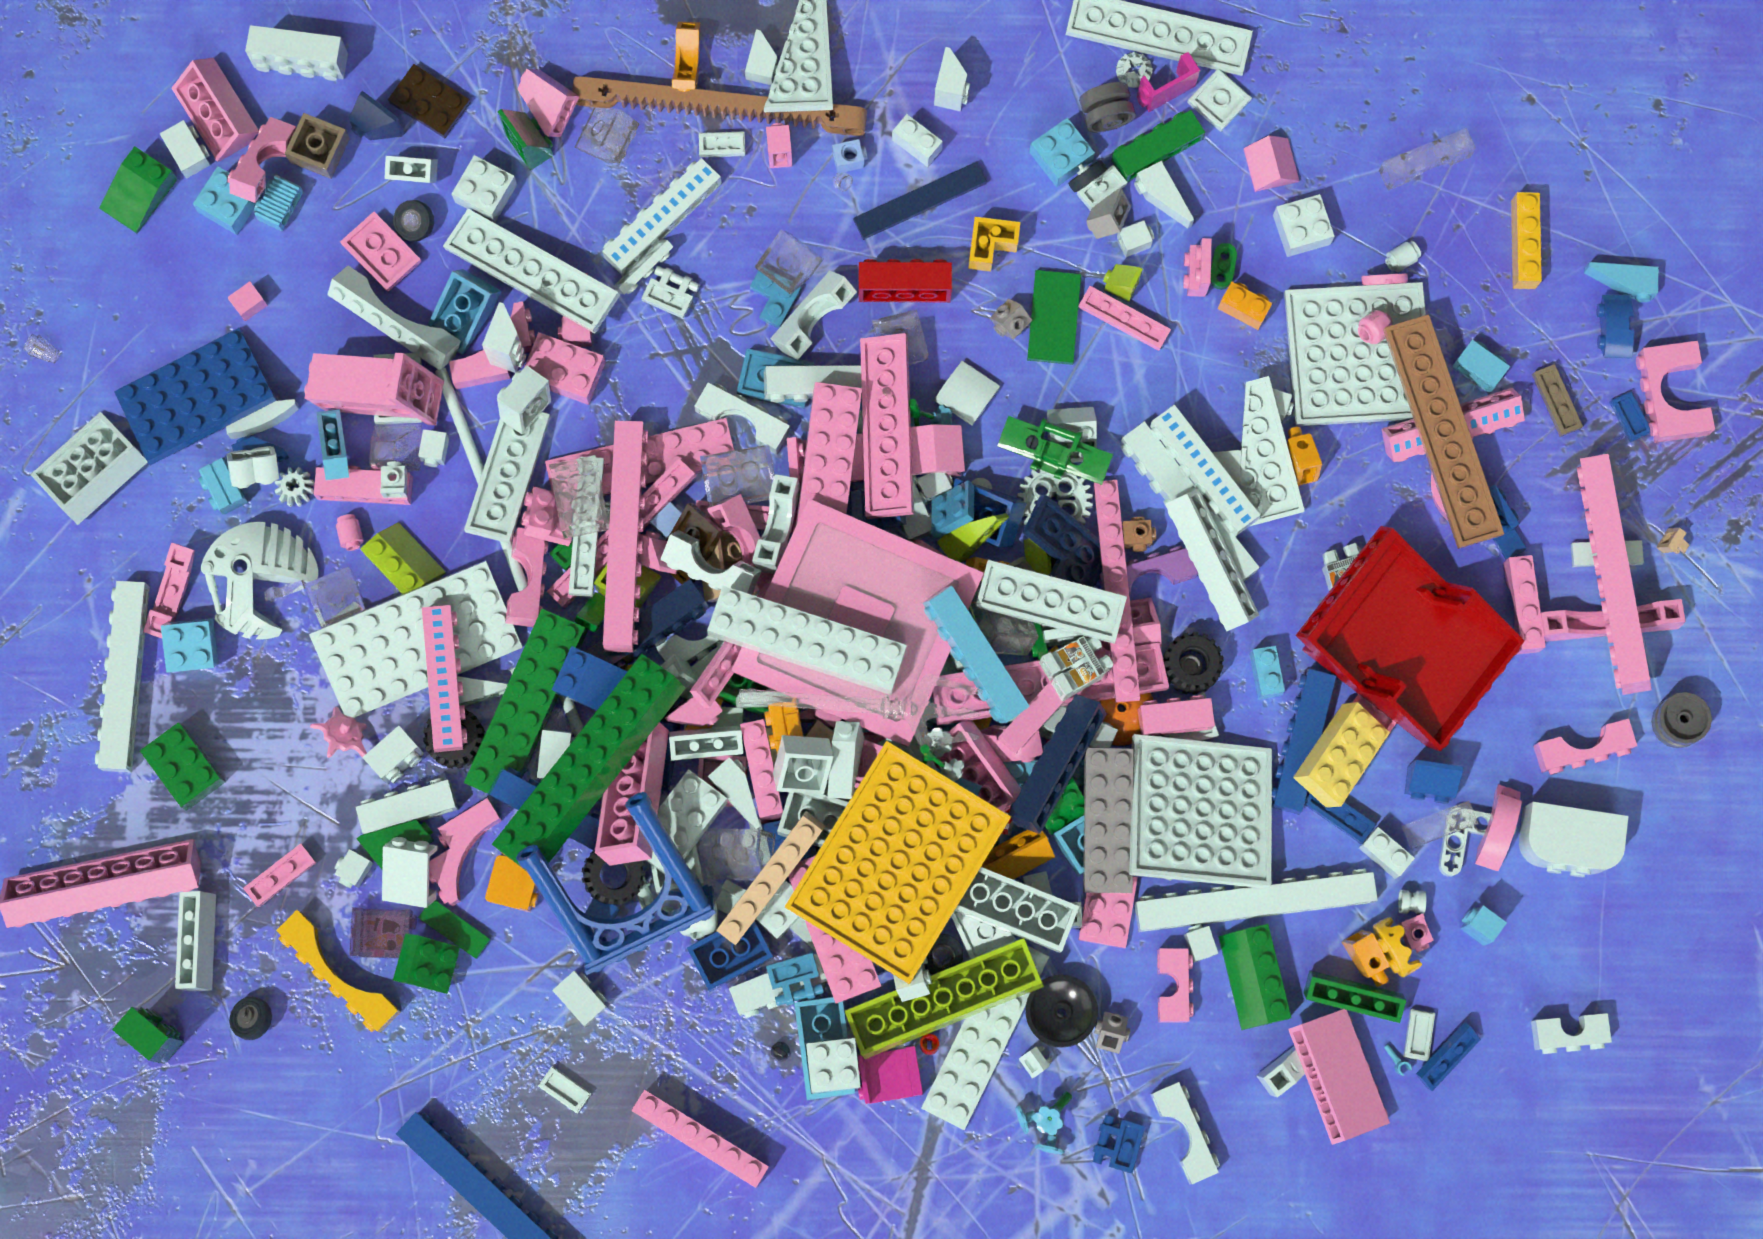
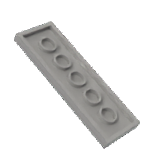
[1083,748,1133,893]

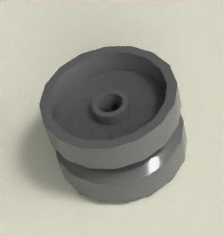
[1079,82,1136,133]
[1651,692,1712,748]

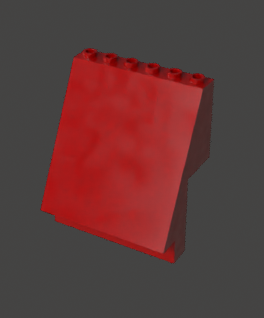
[1295,526,1525,751]

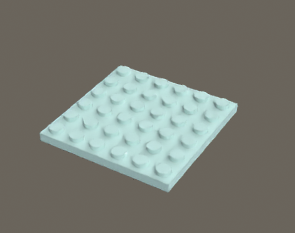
[1284,282,1426,426]
[1129,734,1272,888]

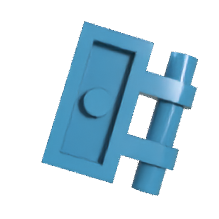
[766,953,824,1006]

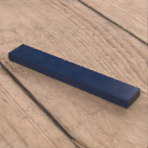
[853,162,987,240]

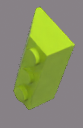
[360,522,446,595]

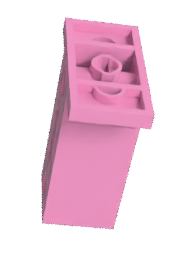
[305,353,444,426]

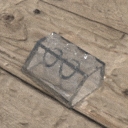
[700,445,775,507]
[697,828,776,881]

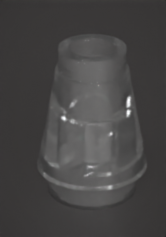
[23,334,61,364]

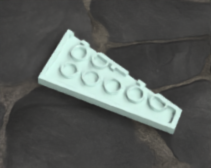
[764,0,833,112]
[1239,376,1305,526]

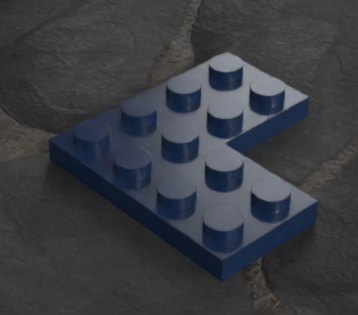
[1023,494,1102,588]

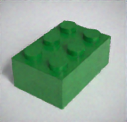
[140,722,225,811]
[112,1007,184,1064]

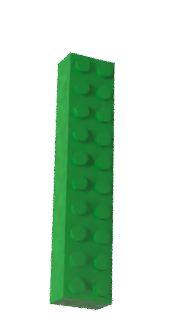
[492,654,686,873]

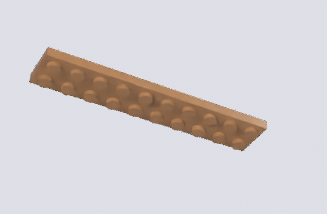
[1383,314,1504,549]

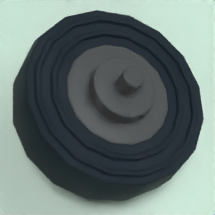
[229,997,272,1040]

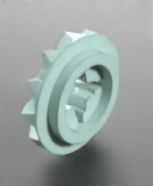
[1116,52,1153,88]

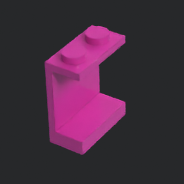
[1137,52,1200,112]
[858,1046,923,1105]

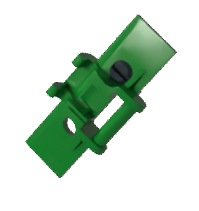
[997,416,1113,485]

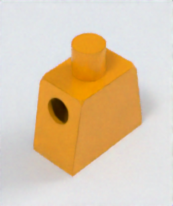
[1287,427,1322,486]
[1342,930,1389,987]

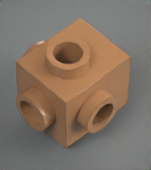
[1122,517,1156,552]

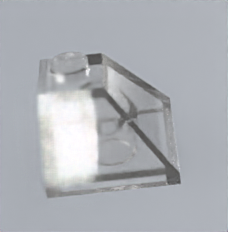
[369,424,422,471]

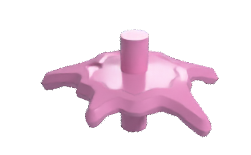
[310,707,367,758]

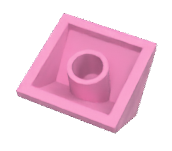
[1243,136,1299,192]

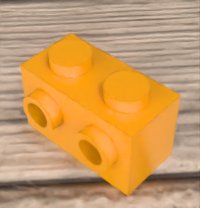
[1218,282,1272,330]

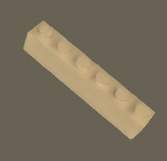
[716,811,825,945]

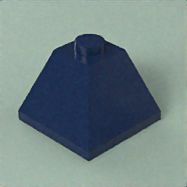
[349,91,405,140]

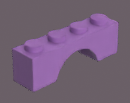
[1098,546,1198,597]

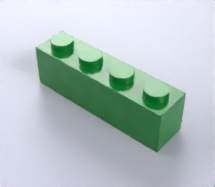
[1111,110,1205,182]
[1303,970,1406,1023]

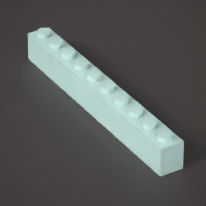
[1134,869,1378,932]

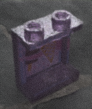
[349,907,417,959]

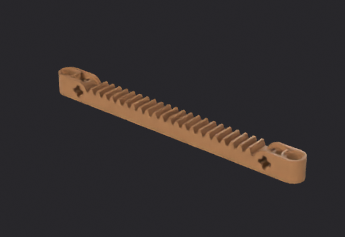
[572,77,867,136]

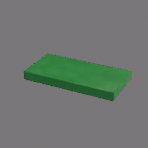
[1027,270,1081,365]

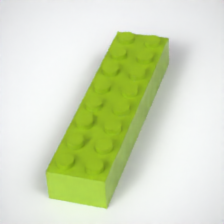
[845,938,1044,1059]

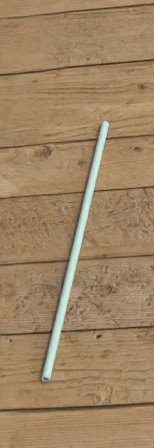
[435,368,603,800]

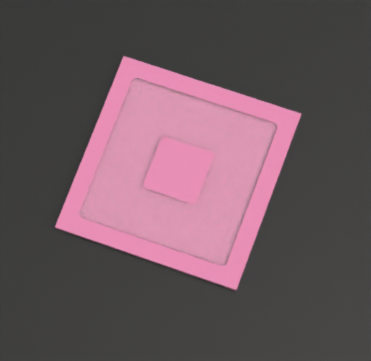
[732,499,984,747]

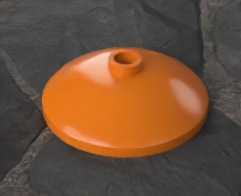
[1098,693,1154,746]

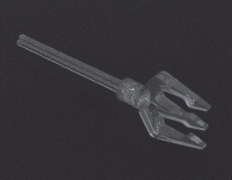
[739,674,983,747]

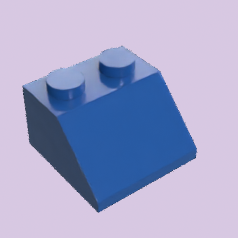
[1404,760,1464,804]

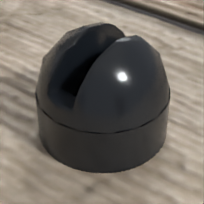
[771,1042,790,1062]

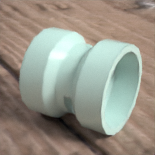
[1398,889,1426,915]

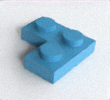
[750,267,801,329]

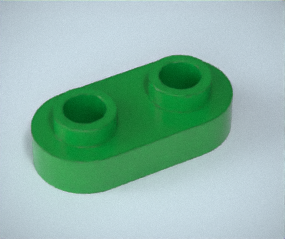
[1211,243,1237,290]

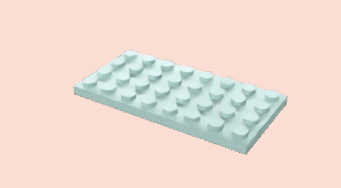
[309,560,523,718]

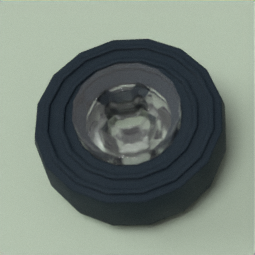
[924,934,963,975]

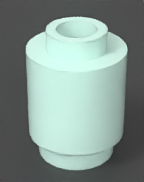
[1385,241,1421,273]

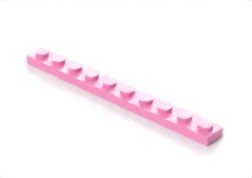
[1094,480,1140,702]

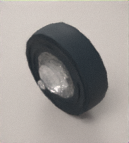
[393,200,434,241]

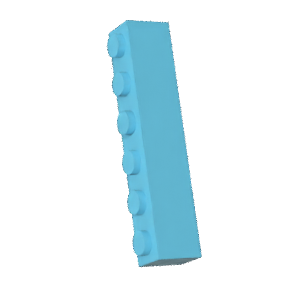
[923,586,1030,723]

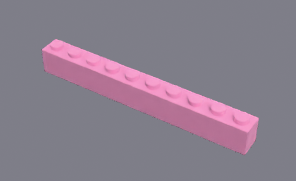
[603,421,648,652]

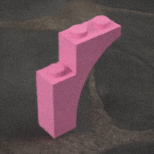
[449,301,536,389]
[429,798,502,906]

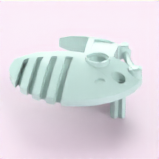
[201,522,319,639]

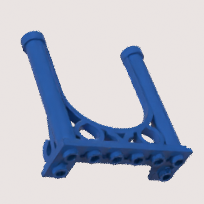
[516,792,716,975]

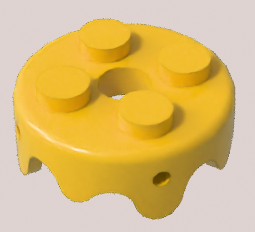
[1373,917,1422,977]

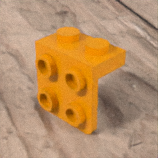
[485,855,539,913]

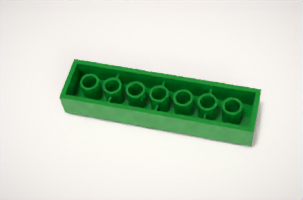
[464,609,588,794]

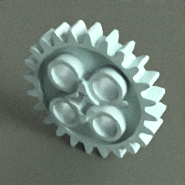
[1017,469,1093,525]

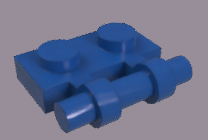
[1092,1115,1146,1174]

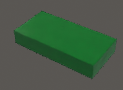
[574,592,605,632]

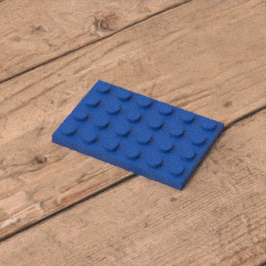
[114,328,276,466]

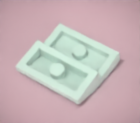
[934,361,1000,426]

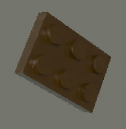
[388,64,471,139]
[666,503,724,584]

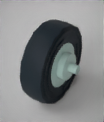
[1068,160,1107,193]

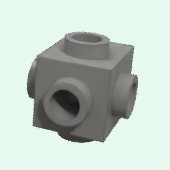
[990,299,1032,340]
[1094,1011,1130,1054]

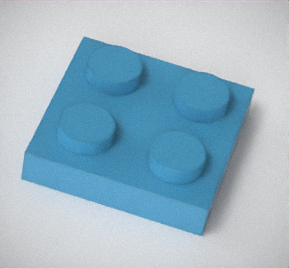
[931,480,974,539]

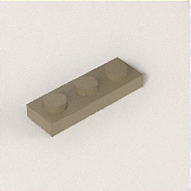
[1532,364,1583,437]

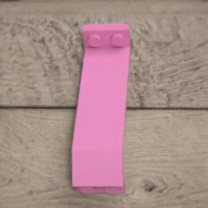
[787,424,965,486]

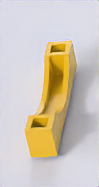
[276,910,401,1033]

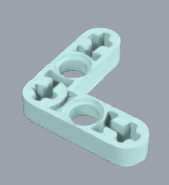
[1439,808,1517,877]

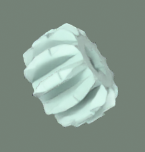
[275,467,315,507]

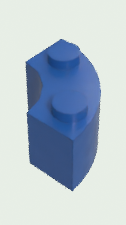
[1596,295,1634,358]

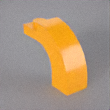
[672,21,700,92]

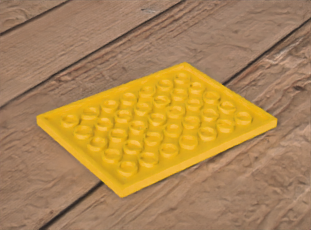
[785,741,1011,984]

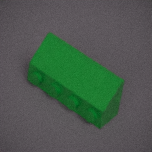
[1218,924,1292,1030]

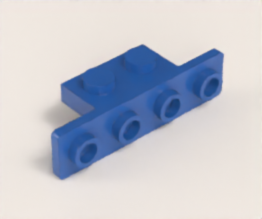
[1488,485,1526,560]

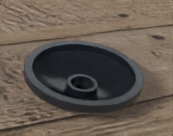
[1025,975,1098,1048]

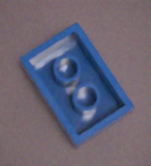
[687,921,774,992]

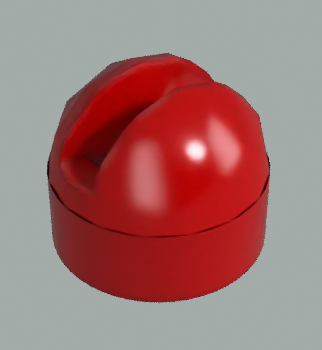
[920,1034,939,1055]

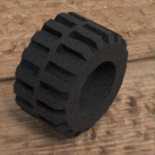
[1163,632,1224,695]
[423,708,485,769]
[581,850,645,904]

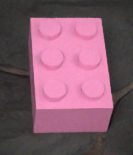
[524,332,606,405]

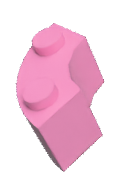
[980,725,1043,762]

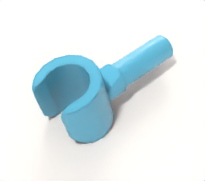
[1384,1044,1412,1076]

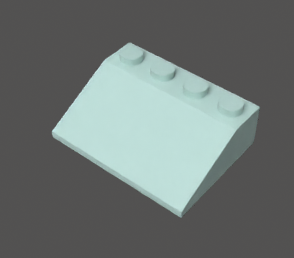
[30,412,147,525]

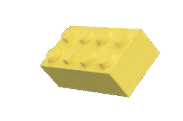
[1293,702,1390,807]

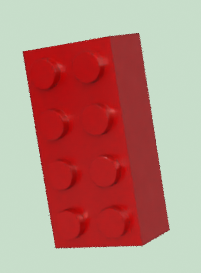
[859,259,952,303]

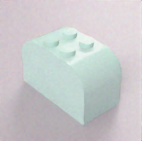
[1519,802,1628,877]

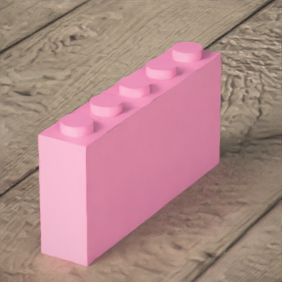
[1288,1009,1390,1145]

